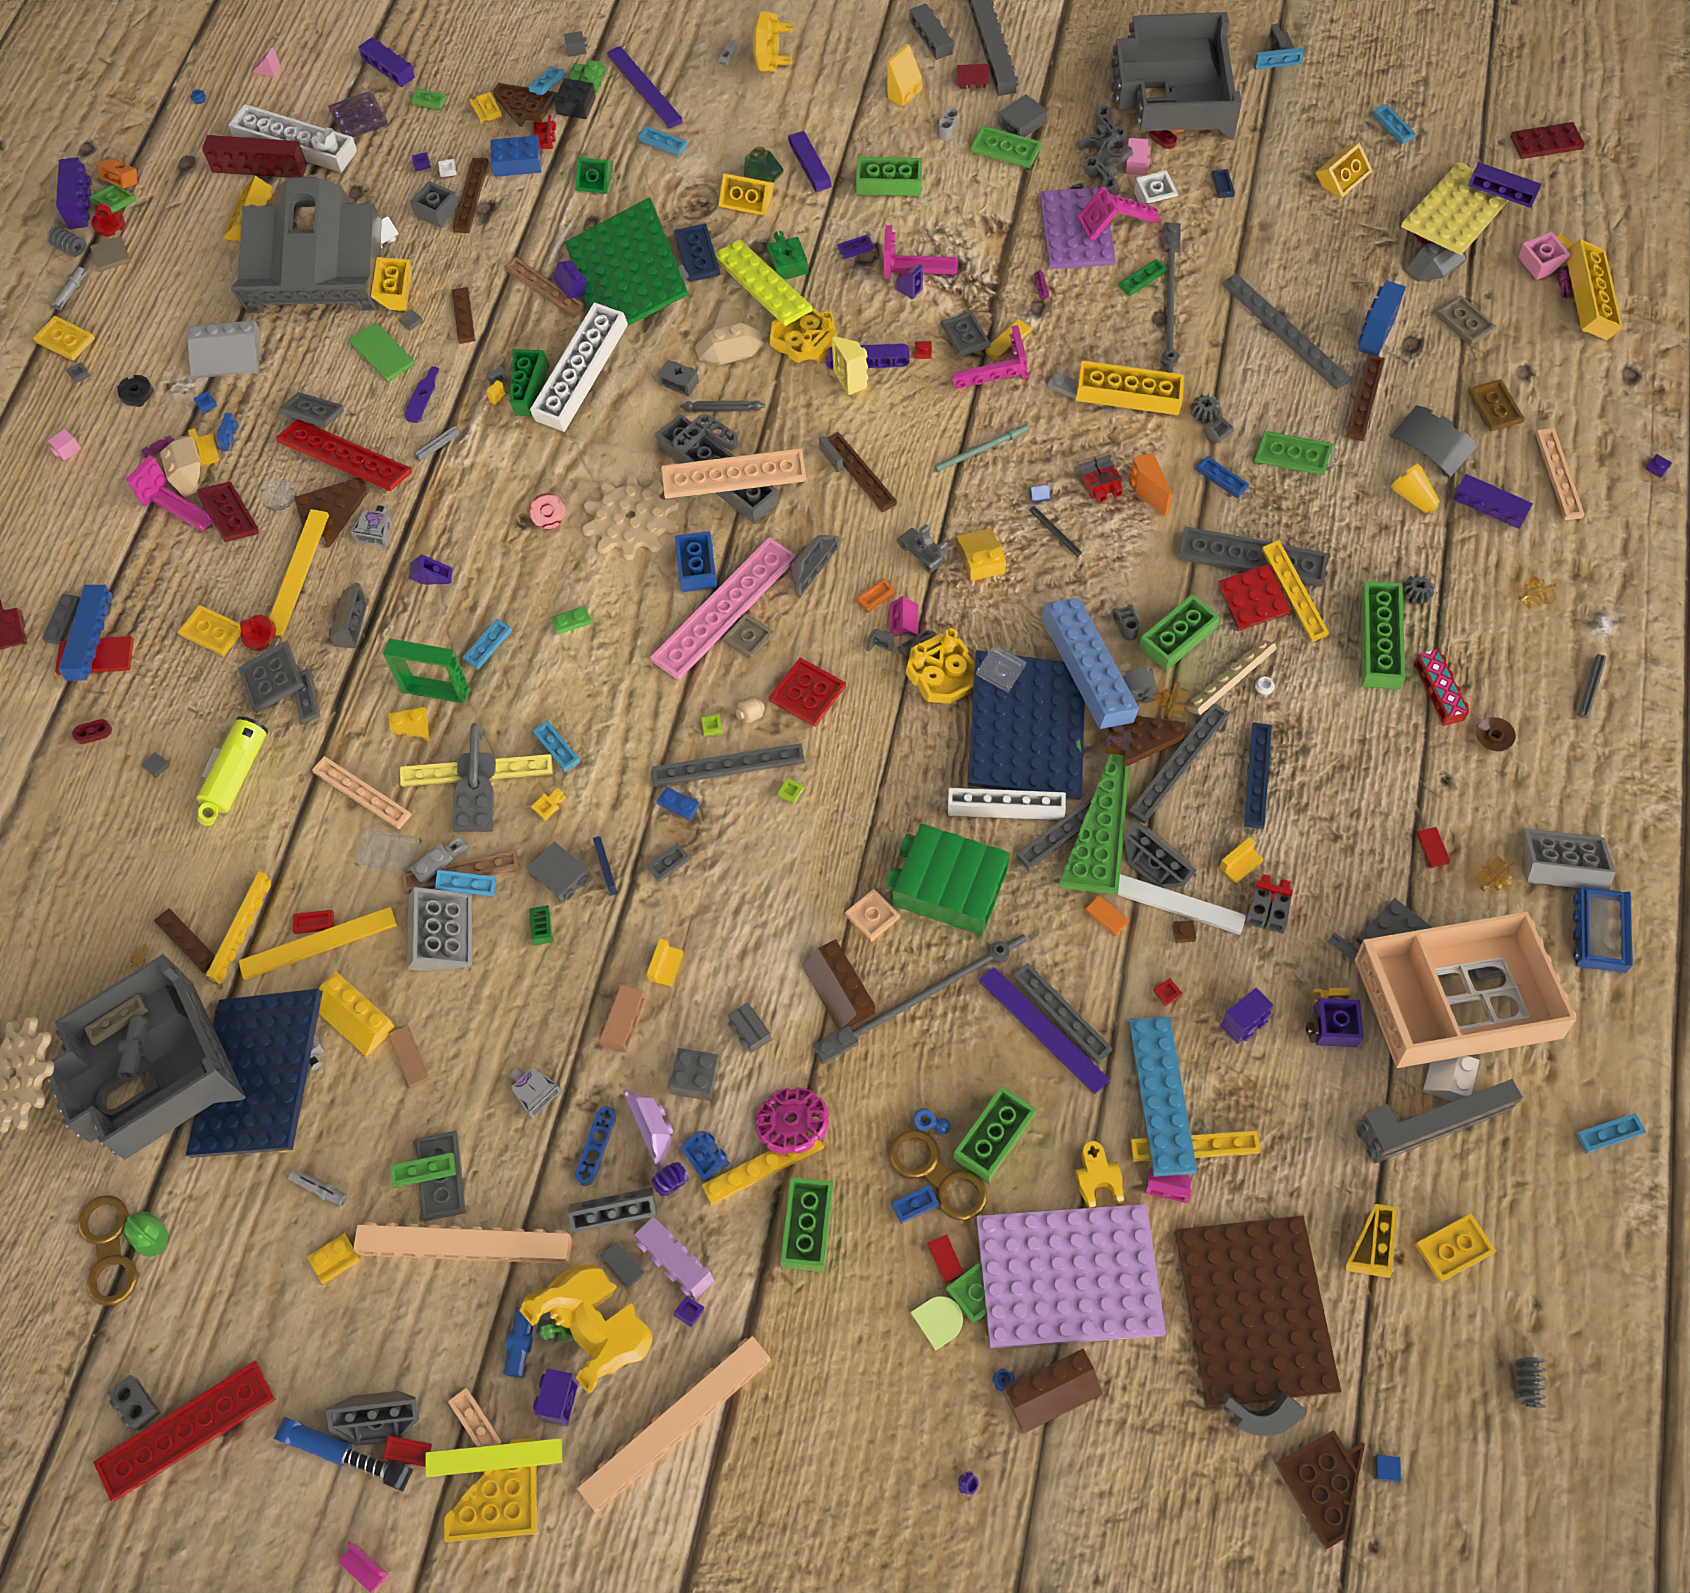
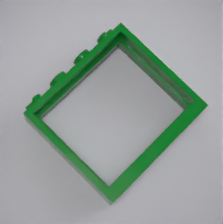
[383,638,470,704]

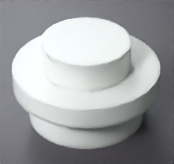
[1255,677,1274,695]

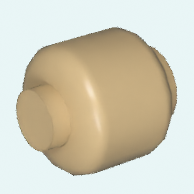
[735,696,764,724]

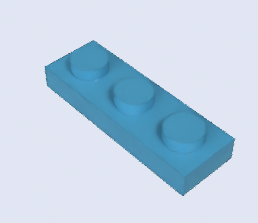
[1254,47,1304,69]
[529,67,565,95]
[1372,104,1416,145]
[638,126,687,156]
[463,619,512,670]
[532,720,580,772]
[435,870,497,896]
[1576,1113,1646,1154]

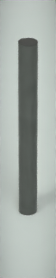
[1030,506,1082,557]

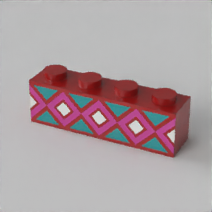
[1414,649,1469,726]

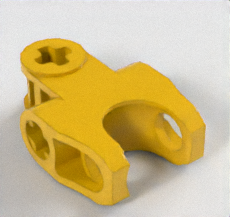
[1075,1141,1124,1208]

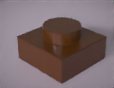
[1173,920,1196,943]

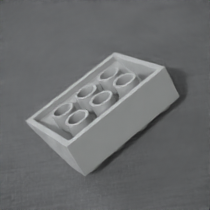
[187,320,261,379]
[1523,828,1615,890]
[407,887,472,971]

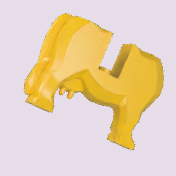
[520,1264,653,1394]

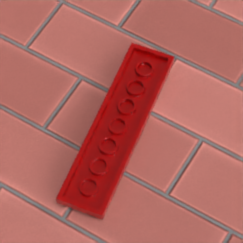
[276,419,411,492]
[93,1361,276,1502]

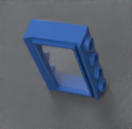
[1573,885,1633,973]

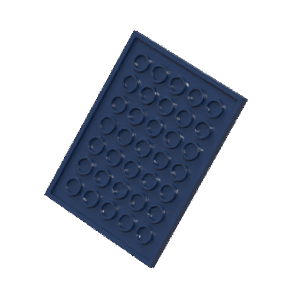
[967,650,1085,800]
[186,989,323,1158]

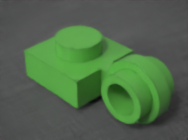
[539,1320,573,1341]

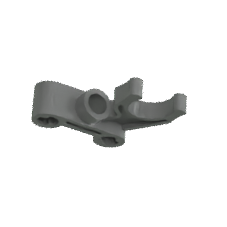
[1078,106,1126,157]
[1084,132,1133,195]
[897,524,948,573]

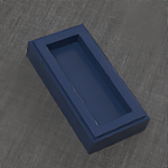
[1211,169,1235,199]

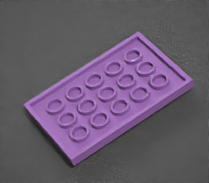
[1040,187,1116,269]

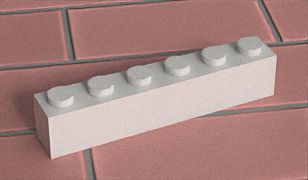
[948,788,1066,820]

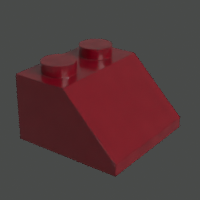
[956,64,989,89]

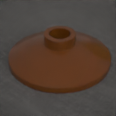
[1476,717,1516,752]

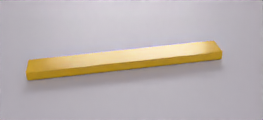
[269,509,329,639]
[238,906,398,980]

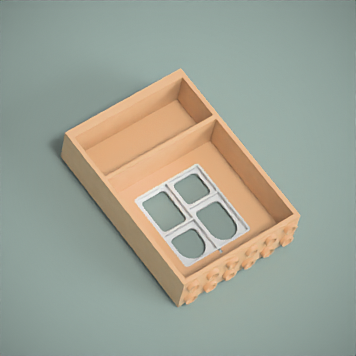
[1355,912,1576,1068]

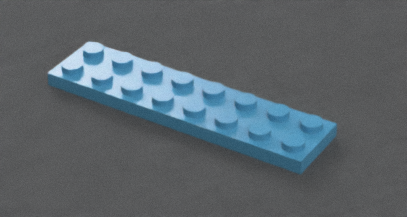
[1129,1016,1197,1177]

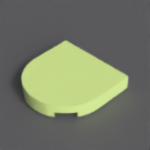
[911,1296,963,1351]

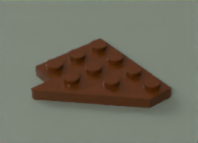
[493,83,557,127]
[294,478,367,547]
[1105,715,1186,766]
[1275,1430,1365,1550]

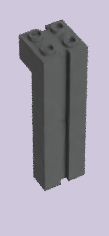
[1356,1079,1523,1163]

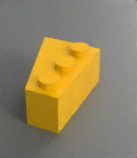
[1346,1204,1398,1278]

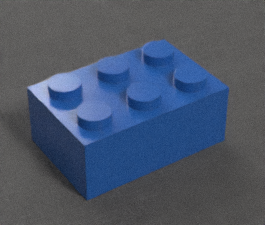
[490,135,541,177]
[675,531,718,592]

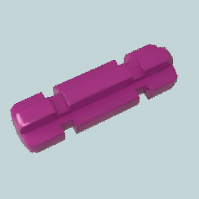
[1034,270,1049,300]
[141,435,174,458]

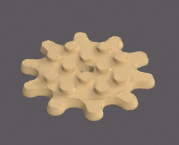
[582,475,679,560]
[0,1016,54,1133]

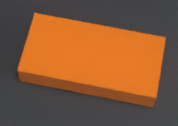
[856,579,896,613]
[1085,895,1129,936]

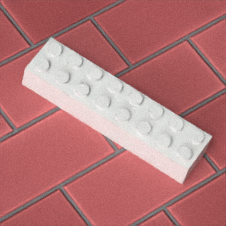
[228,104,357,173]
[530,303,628,432]

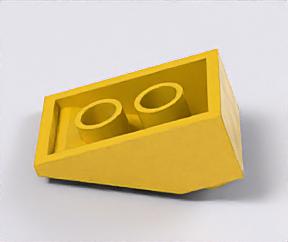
[887,44,922,107]
[956,528,1006,581]

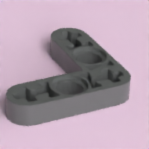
[673,414,739,453]

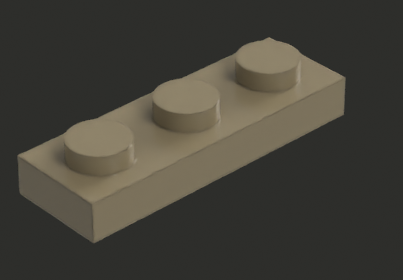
[84,994,148,1046]

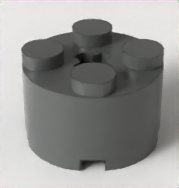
[1123,667,1158,703]

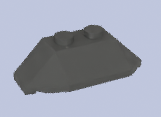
[1405,242,1466,281]
[790,535,839,598]
[1124,821,1197,888]
[326,1391,419,1446]

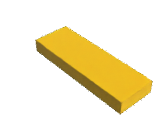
[985,319,1031,361]

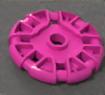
[755,1087,829,1155]

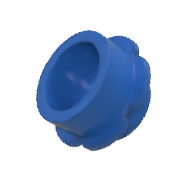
[190,89,206,104]
[993,1369,1015,1391]

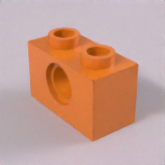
[98,158,137,189]

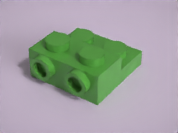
[569,60,605,93]

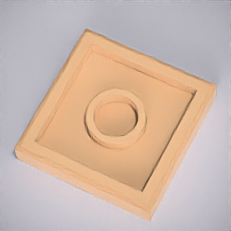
[845,888,900,942]

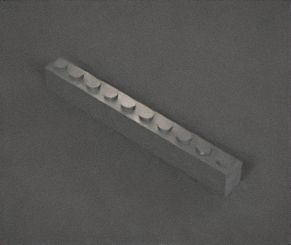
[968,0,1019,96]

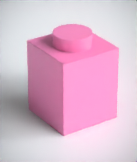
[48,429,81,461]

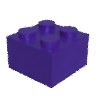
[1220,987,1274,1044]
[1313,998,1364,1047]
[533,1368,579,1427]

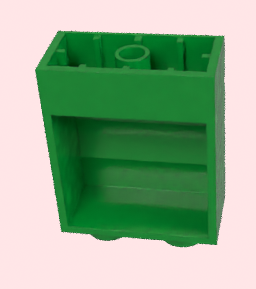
[886,824,1010,936]

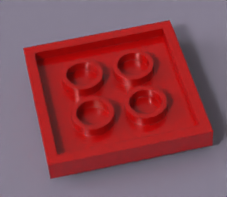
[1218,564,1291,631]
[769,657,846,727]

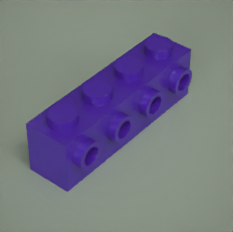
[358,37,415,87]
[1468,162,1542,208]
[1453,474,1533,529]

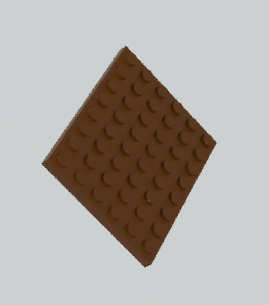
[1175,1215,1341,1408]

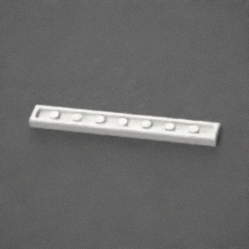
[1118,874,1247,935]

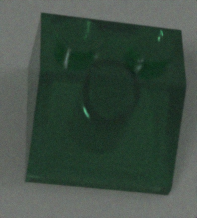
[744,147,784,183]

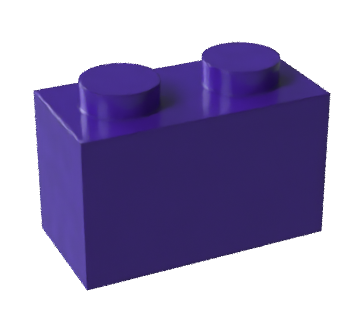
[553,261,587,298]

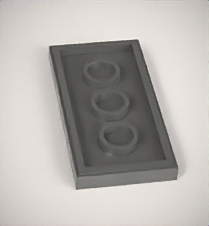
[415,1131,466,1221]

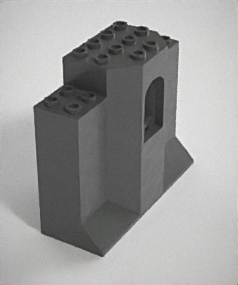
[1111,12,1241,140]
[231,177,382,313]
[46,954,246,1160]

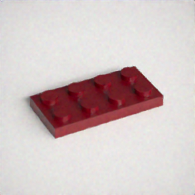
[1510,122,1585,159]
[197,481,259,542]

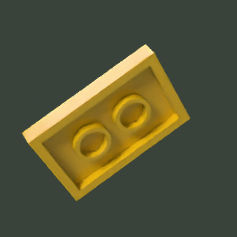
[33,316,95,361]
[178,605,241,656]
[1415,1213,1497,1283]

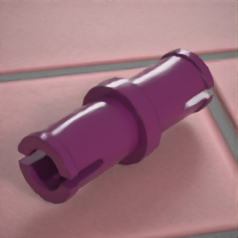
[1558,266,1572,299]

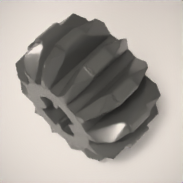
[1191,393,1221,423]
[1403,574,1435,605]

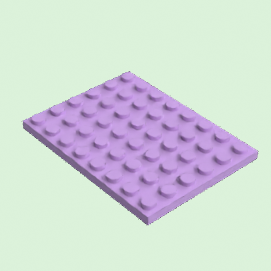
[976,1204,1166,1349]

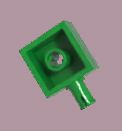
[767,231,808,280]

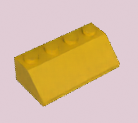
[223,176,272,241]
[319,971,396,1057]

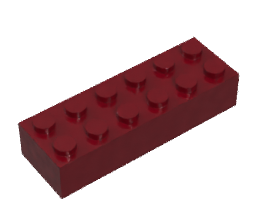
[202,135,308,178]

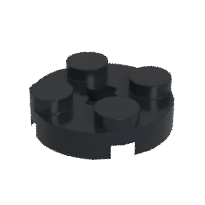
[117,375,154,407]

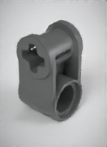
[1113,604,1140,641]

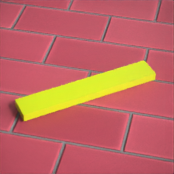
[426,1438,563,1477]

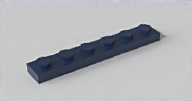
[1244,722,1272,829]

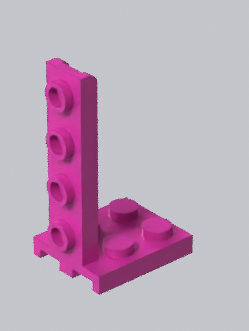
[1078,186,1161,240]
[884,225,958,278]
[952,325,1029,389]
[125,455,213,532]

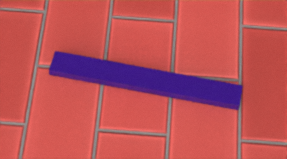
[607,46,683,129]
[979,967,1110,1095]

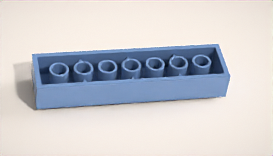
[1041,597,1139,729]

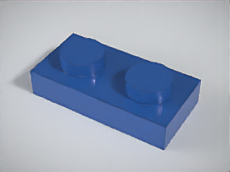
[216,413,238,451]
[657,786,700,820]
[891,1185,939,1224]

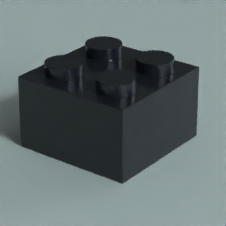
[554,78,596,119]

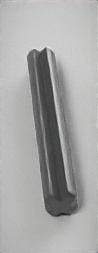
[1578,654,1606,718]

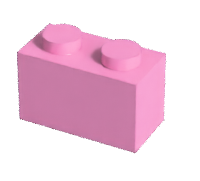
[1126,138,1151,175]

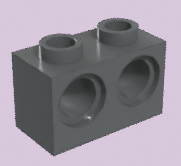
[107,1375,161,1431]

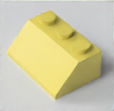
[832,336,868,395]

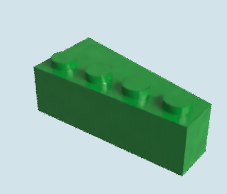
[510,349,550,417]

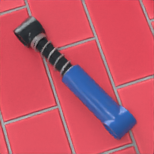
[273,1417,413,1492]

